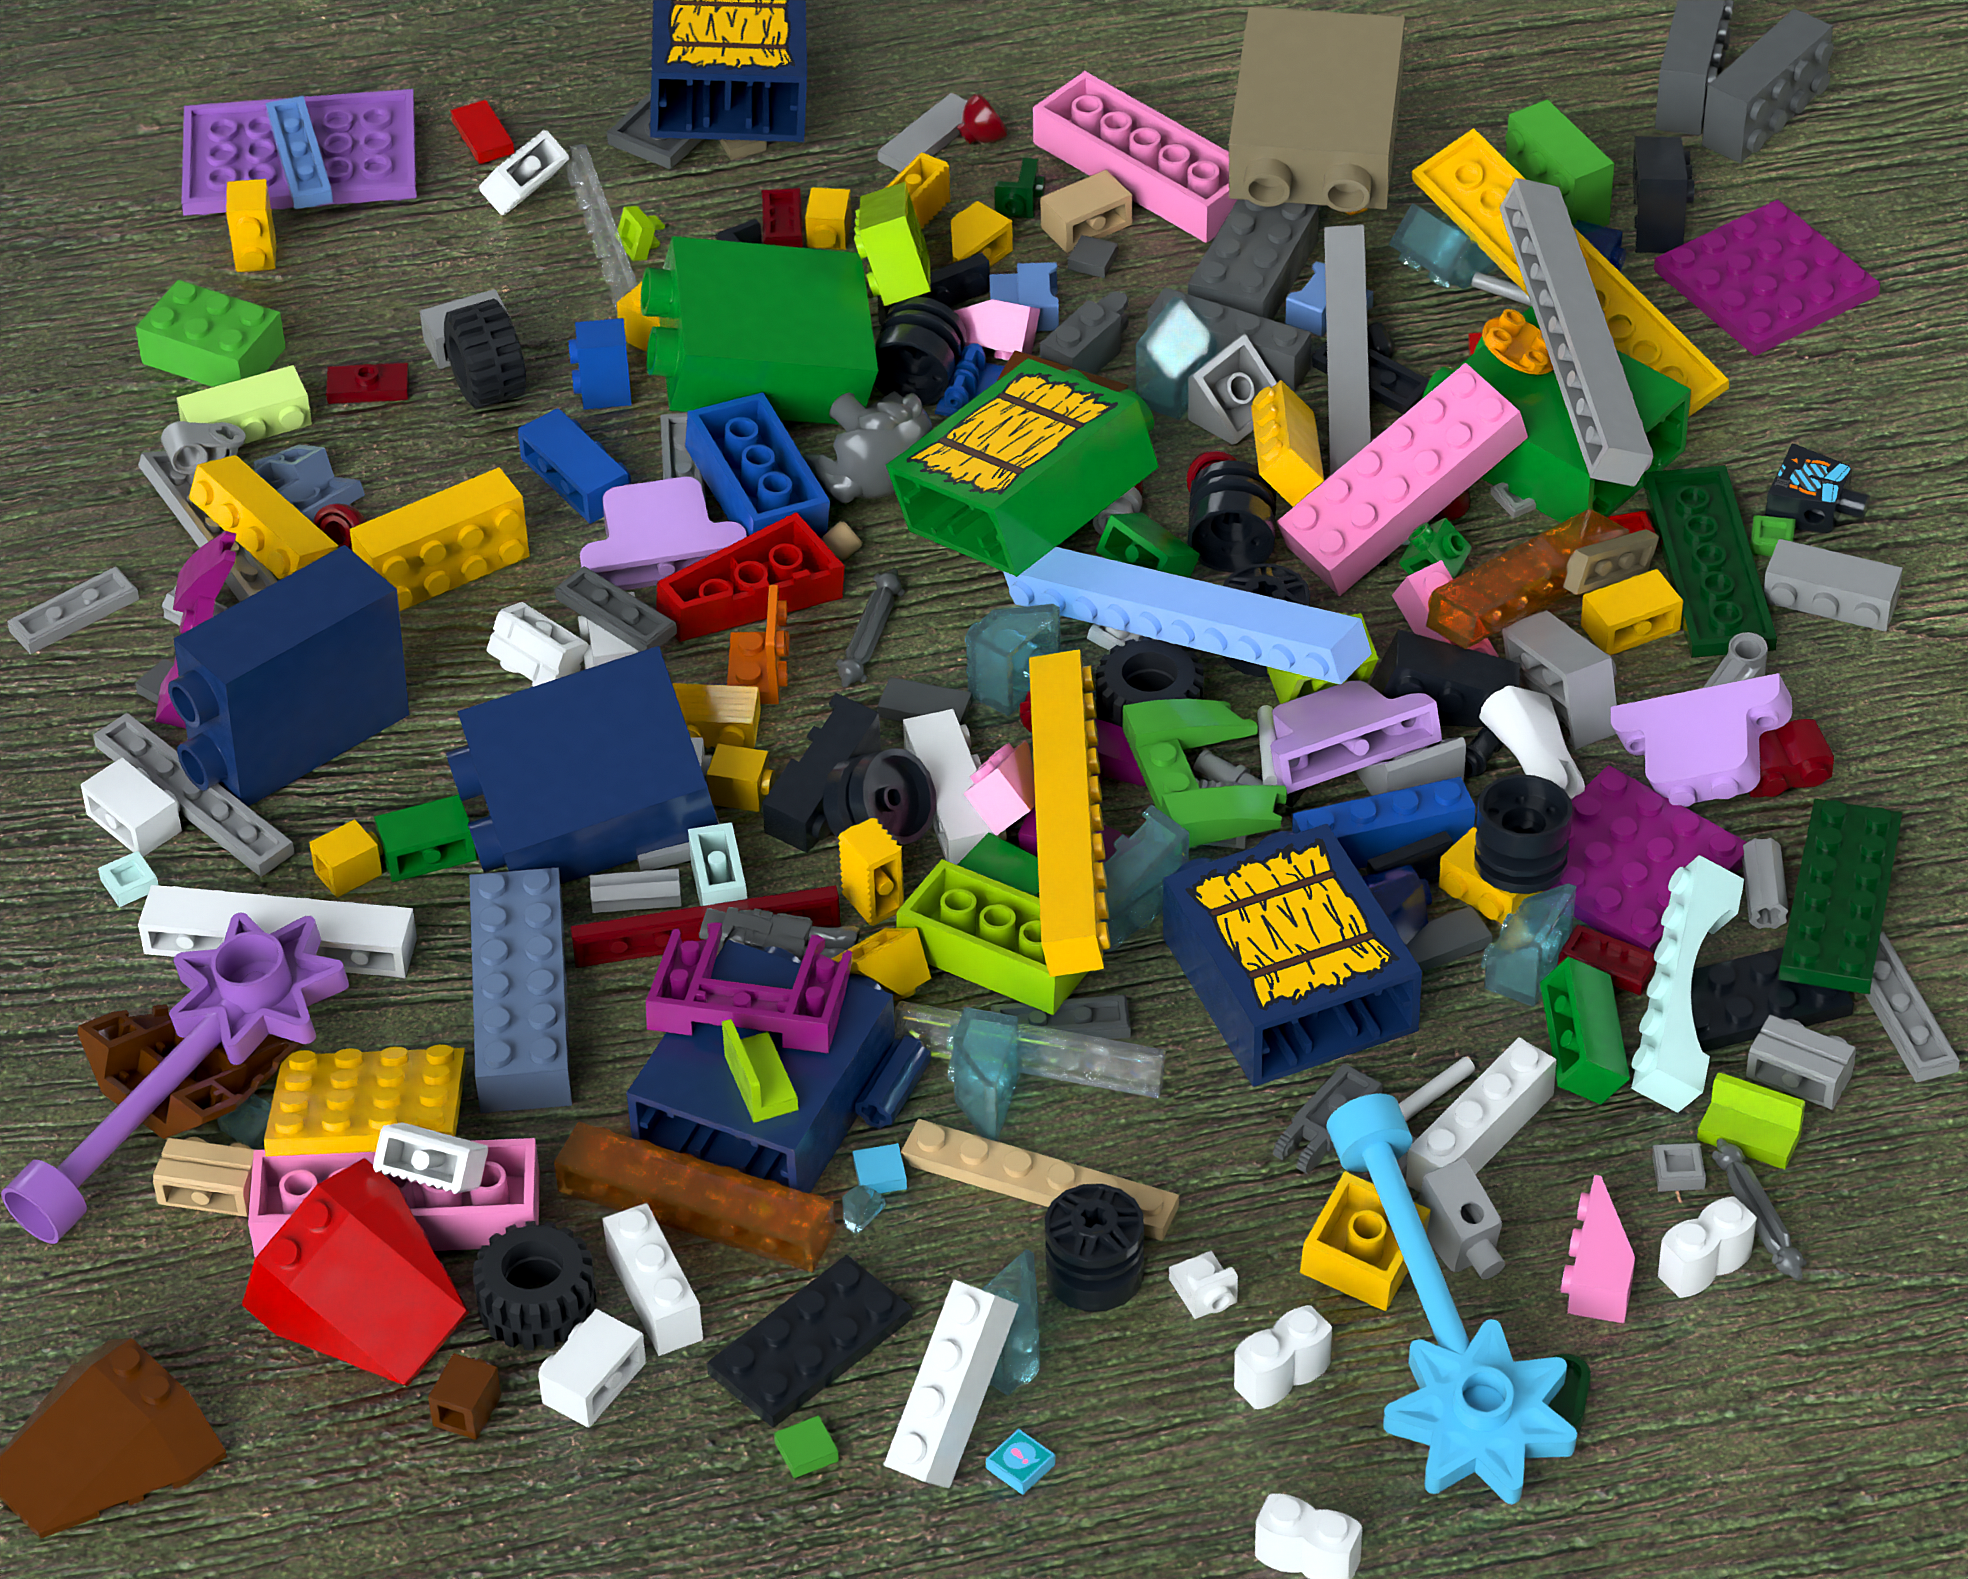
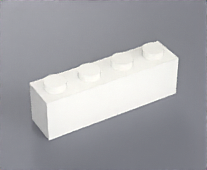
[903,709,1007,865]
[1406,1037,1557,1192]
[884,1280,1019,1489]

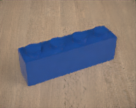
[1292,776,1475,869]

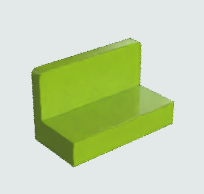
[722,1019,798,1123]
[1697,1073,1805,1170]

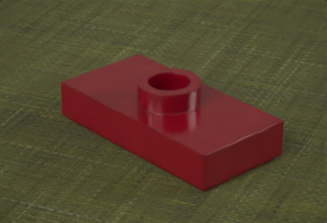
[762,188,803,248]
[326,363,409,404]
[1558,924,1657,996]

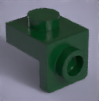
[994,157,1046,218]

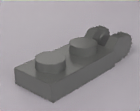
[1273,1063,1383,1174]

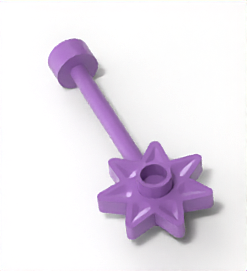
[1,912,349,1244]

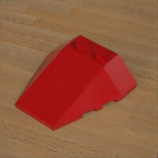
[242,1158,469,1387]

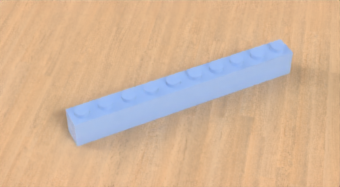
[1003,547,1372,685]

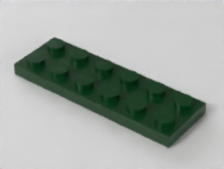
[1643,465,1777,658]
[1778,798,1902,995]

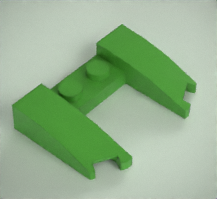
[1123,699,1287,850]

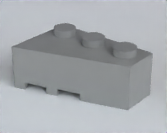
[1502,610,1617,750]

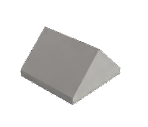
[1188,334,1277,445]
[1356,737,1466,796]

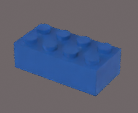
[685,392,830,538]

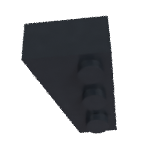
[1632,136,1694,253]
[1369,629,1520,727]
[762,693,881,853]

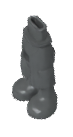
[699,907,860,962]

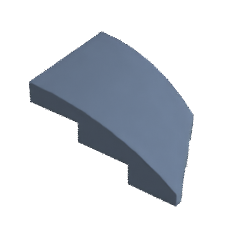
[252,444,365,523]

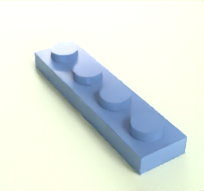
[266,96,333,209]

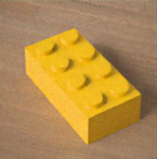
[350,467,530,611]

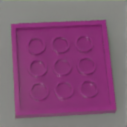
[1653,199,1880,356]
[1542,765,1747,953]

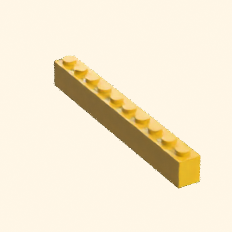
[1029,649,1111,977]

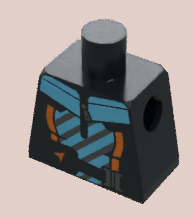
[1765,444,1870,534]

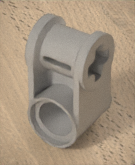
[161,421,246,475]

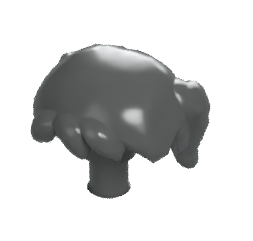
[803,392,932,503]

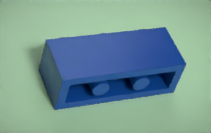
[517,408,631,524]

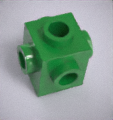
[1399,518,1472,580]

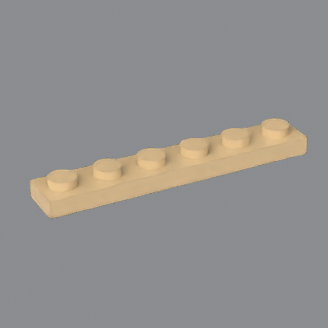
[901,1119,1179,1241]

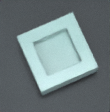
[98,851,158,907]

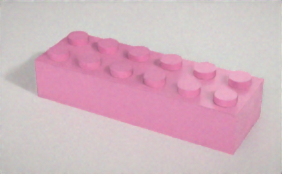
[1033,71,1238,243]
[1277,363,1528,597]
[248,1138,540,1258]

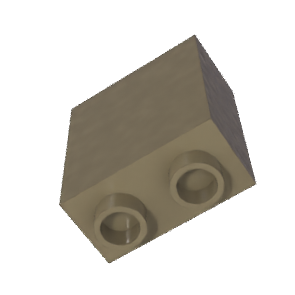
[1229,7,1405,212]

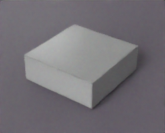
[1652,1143,1706,1191]

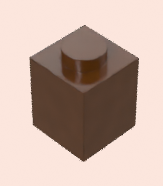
[428,1353,502,1440]

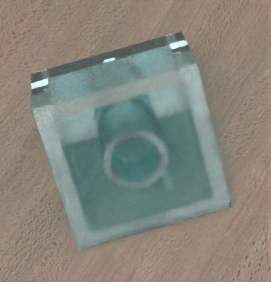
[1388,203,1498,289]
[1136,296,1217,420]
[965,604,1061,717]
[1481,883,1576,1007]
[947,1007,1020,1142]
[981,1249,1040,1396]

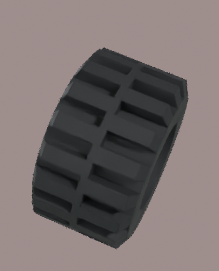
[444,299,526,409]
[1096,637,1204,728]
[473,1221,597,1351]

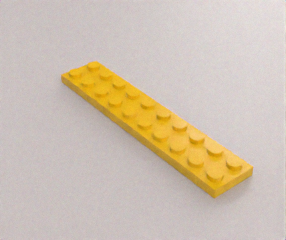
[1412,128,1729,417]

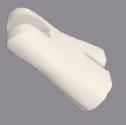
[1479,686,1585,800]

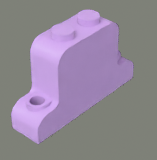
[580,477,747,590]
[1610,673,1792,807]
[1270,681,1442,794]

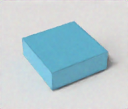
[853,1144,907,1196]

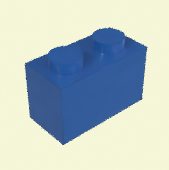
[568,318,632,410]

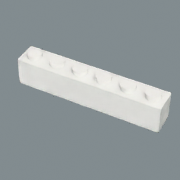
[138,885,417,978]

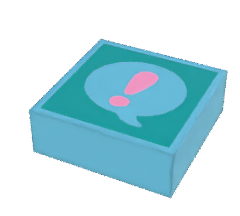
[986,1429,1055,1495]

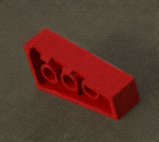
[656,512,845,642]

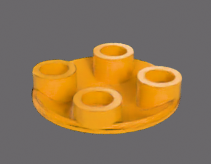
[1482,309,1554,375]

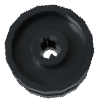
[823,748,936,846]

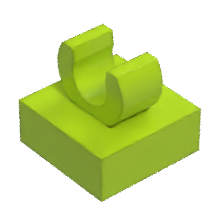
[615,206,665,261]

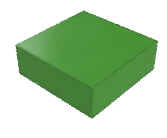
[1750,515,1796,556]
[774,1415,839,1478]

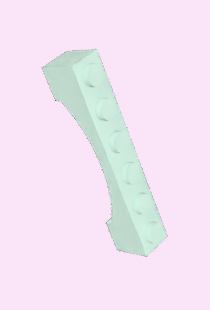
[1631,855,1744,1113]

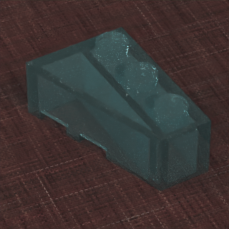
[1099,804,1189,955]

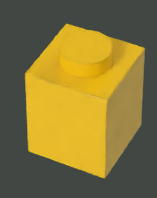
[805,187,852,250]
[706,744,776,812]
[309,819,383,898]

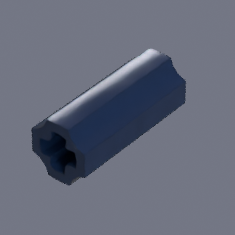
[855,1035,931,1129]

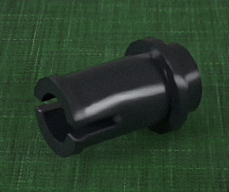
[1464,727,1504,778]

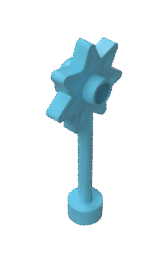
[1327,1094,1577,1504]

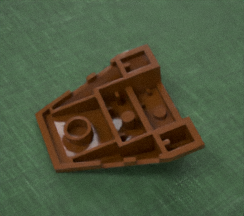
[77,1004,305,1139]
[0,1338,227,1539]

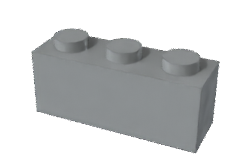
[1763,539,1903,632]

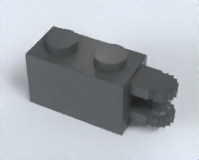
[1040,291,1128,375]

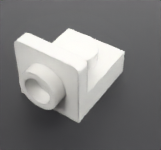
[1169,1251,1238,1319]

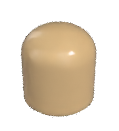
[821,521,862,561]

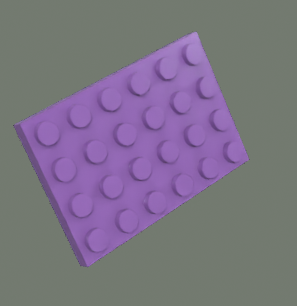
[181,89,417,215]

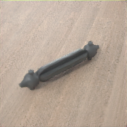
[835,568,905,688]
[1712,1138,1806,1281]

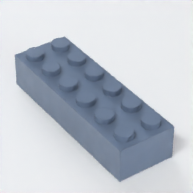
[469,867,572,1113]

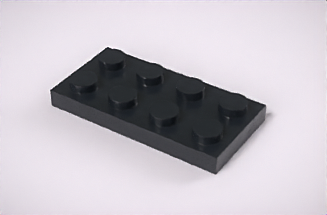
[1649,947,1854,1052]
[707,1254,913,1428]

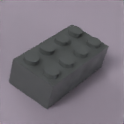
[1655,0,1734,136]
[1702,8,1834,164]
[1188,199,1319,320]

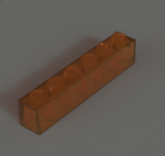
[1426,508,1629,649]
[554,1122,836,1273]

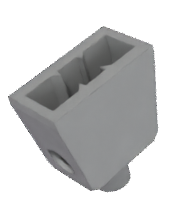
[1417,1157,1505,1279]

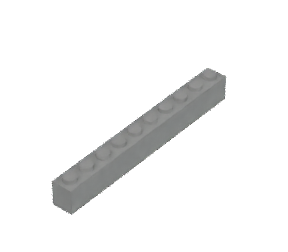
[1499,178,1653,486]

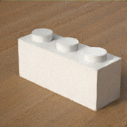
[603,1203,703,1356]

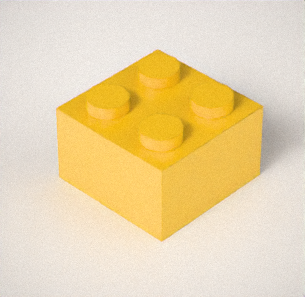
[1300,1171,1431,1312]

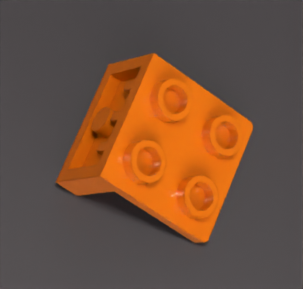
[727,585,790,704]

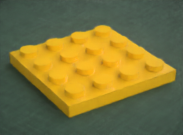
[264,1044,466,1156]

